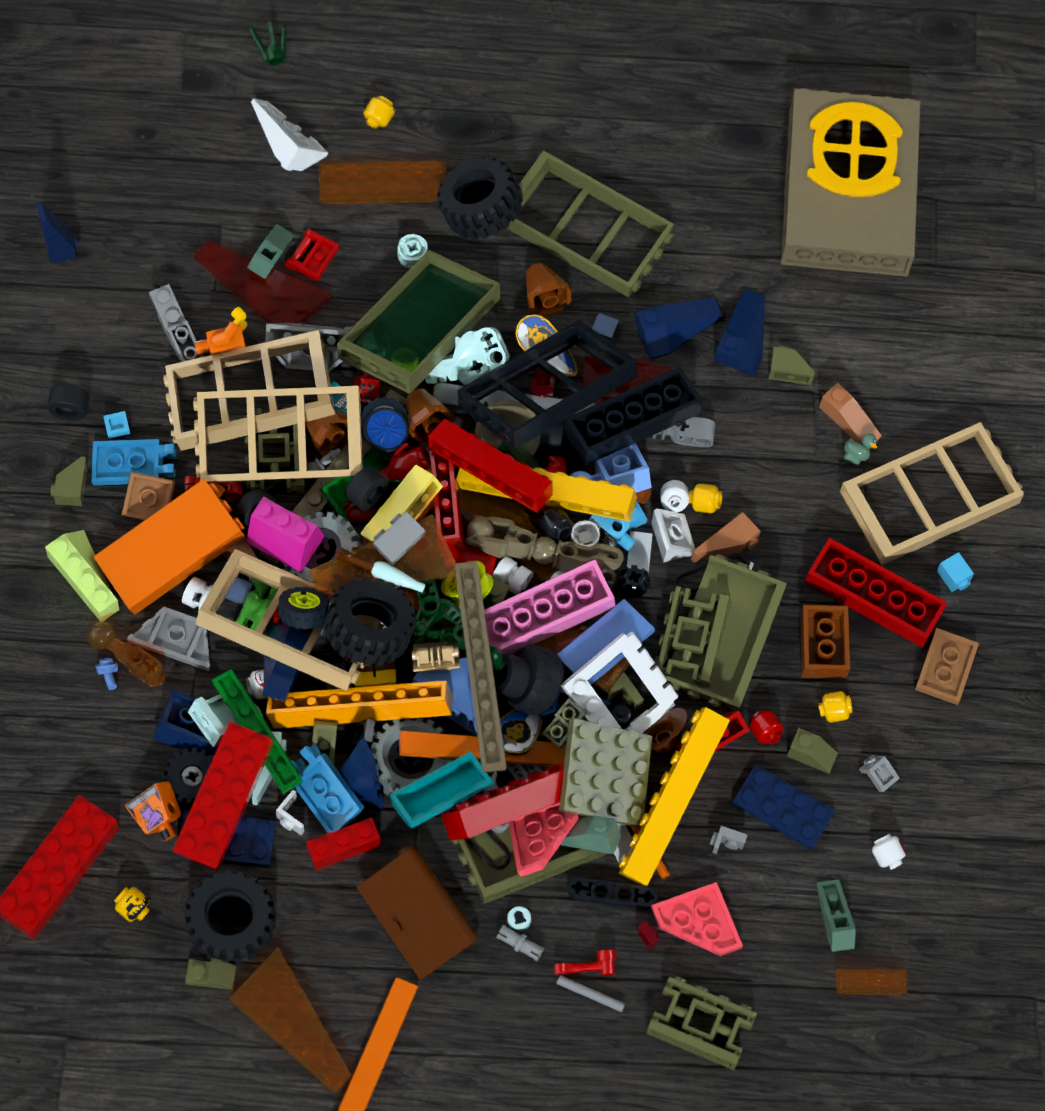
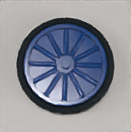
[363,407,409,452]

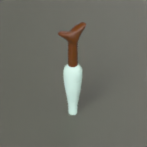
[335,546,425,593]

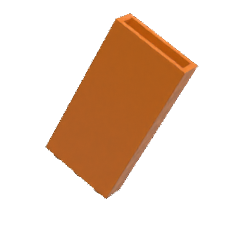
[94,479,246,615]

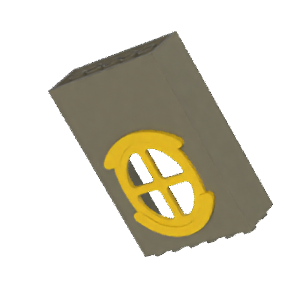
[781,88,920,277]

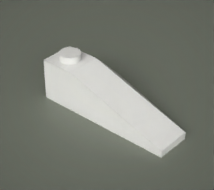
[251,99,328,171]

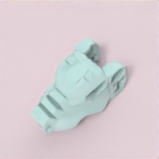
[425,327,510,385]

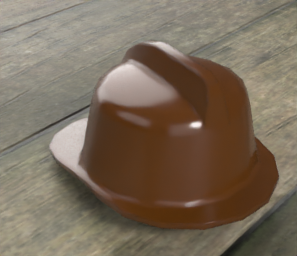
[642,708,688,754]

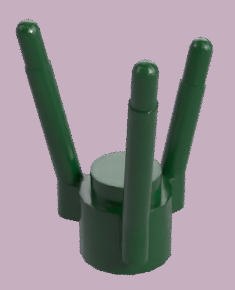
[249,21,286,66]

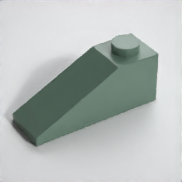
[561,815,621,854]
[816,879,856,952]

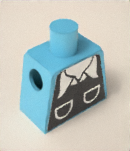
[589,515,636,551]

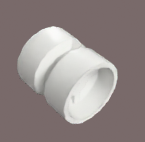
[570,520,600,547]
[492,556,533,595]
[182,577,213,609]

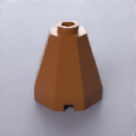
[526,263,571,318]
[406,389,455,444]
[305,410,348,455]

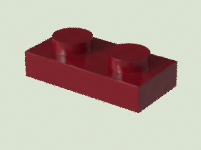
[531,370,555,397]

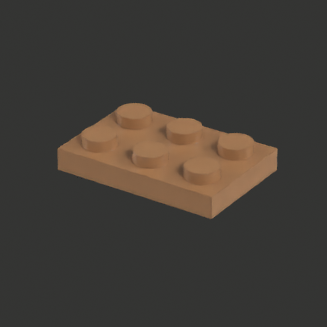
[915,628,979,705]

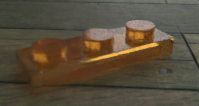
[835,969,907,995]

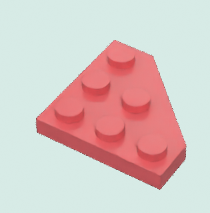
[509,801,579,877]
[651,882,743,956]

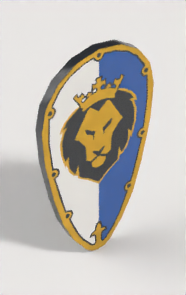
[515,314,577,377]
[500,709,542,756]

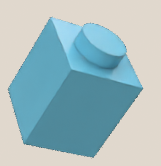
[937,553,974,592]

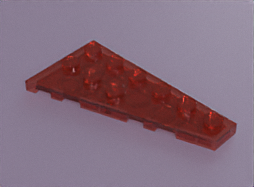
[193,241,331,324]

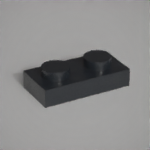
[343,718,376,753]

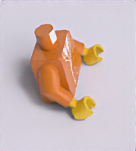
[194,307,247,355]

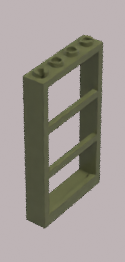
[507,151,675,298]

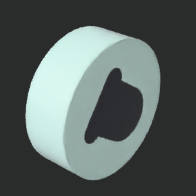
[507,907,531,932]

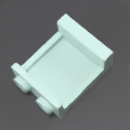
[188,690,263,748]

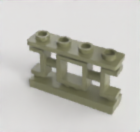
[244,405,305,495]
[654,586,731,687]
[646,976,757,1070]

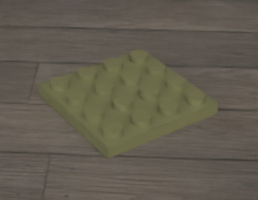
[559,718,652,827]

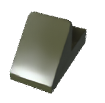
[606,664,644,711]
[312,720,338,765]
[185,958,236,990]

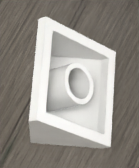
[651,508,695,562]

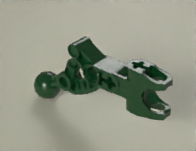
[398,538,504,673]

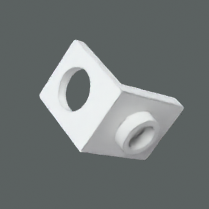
[276,790,304,835]

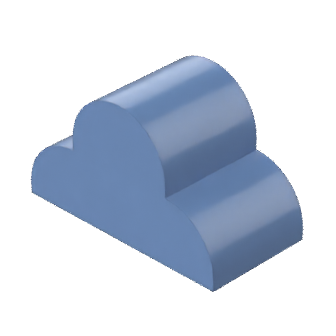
[413,657,478,737]

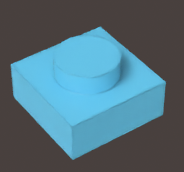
[103,411,130,439]
[627,501,647,532]

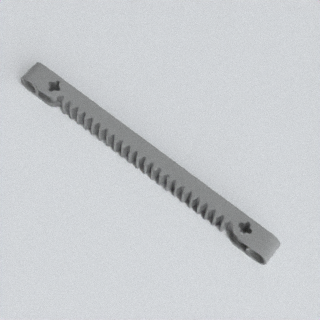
[432,383,716,448]

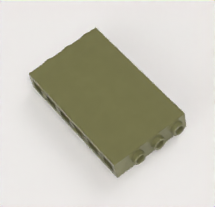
[664,554,787,711]
[451,827,608,904]

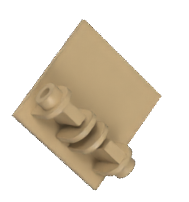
[412,642,460,672]

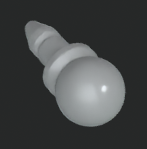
[307,448,341,479]

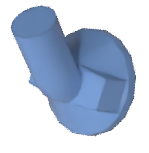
[95,658,118,690]

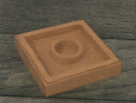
[122,472,176,520]

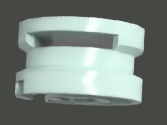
[398,234,428,268]

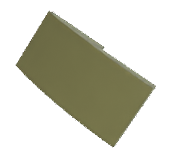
[543,698,587,749]

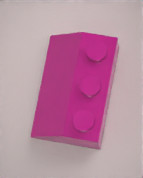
[246,497,325,573]

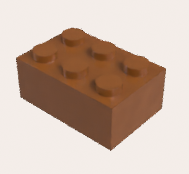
[800,605,850,679]

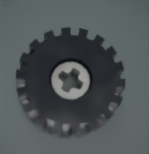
[163,747,214,809]

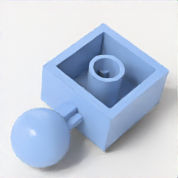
[570,443,651,493]

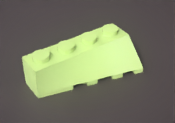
[45,530,120,623]

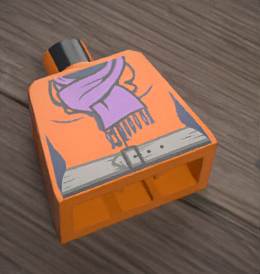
[125,781,181,841]

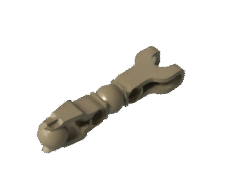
[465,515,624,590]

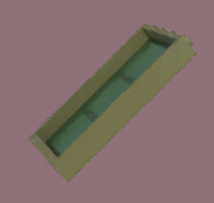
[337,250,500,394]

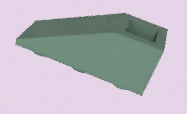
[247,224,295,279]

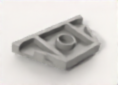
[127,607,210,671]

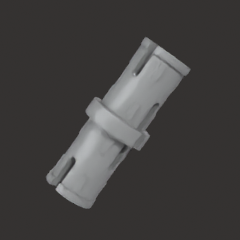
[496,925,545,961]

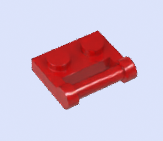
[284,229,340,282]

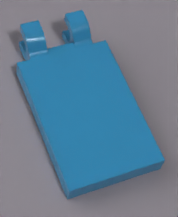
[91,439,177,485]
[291,744,365,834]

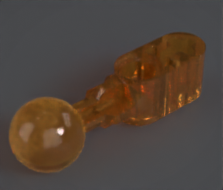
[87,622,165,687]

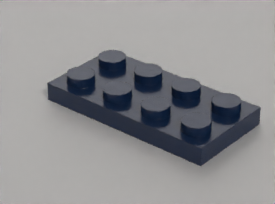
[732,764,835,851]
[177,810,276,868]

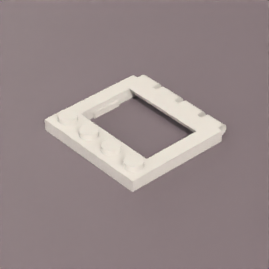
[561,632,678,733]

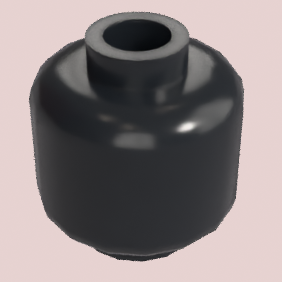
[540,507,573,540]

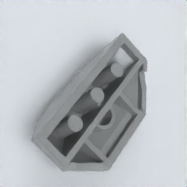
[265,323,350,372]

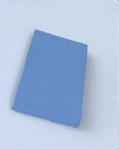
[557,599,655,685]

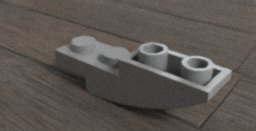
[149,284,204,362]

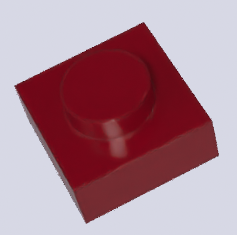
[636,921,659,951]

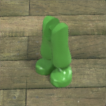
[236,578,278,631]

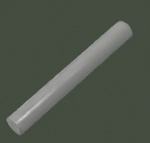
[557,975,625,1012]

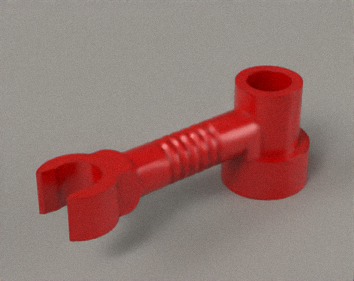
[184,476,243,501]
[554,950,616,976]

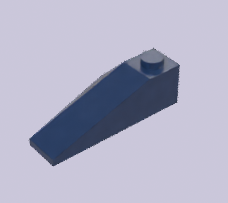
[37,202,79,264]
[714,289,765,376]
[634,298,722,360]
[263,621,314,702]
[152,689,219,756]
[339,738,384,810]

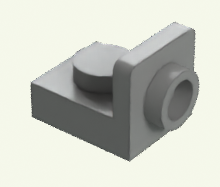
[859,755,900,792]
[710,826,747,854]

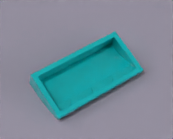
[390,751,494,828]

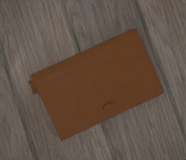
[356,845,479,980]

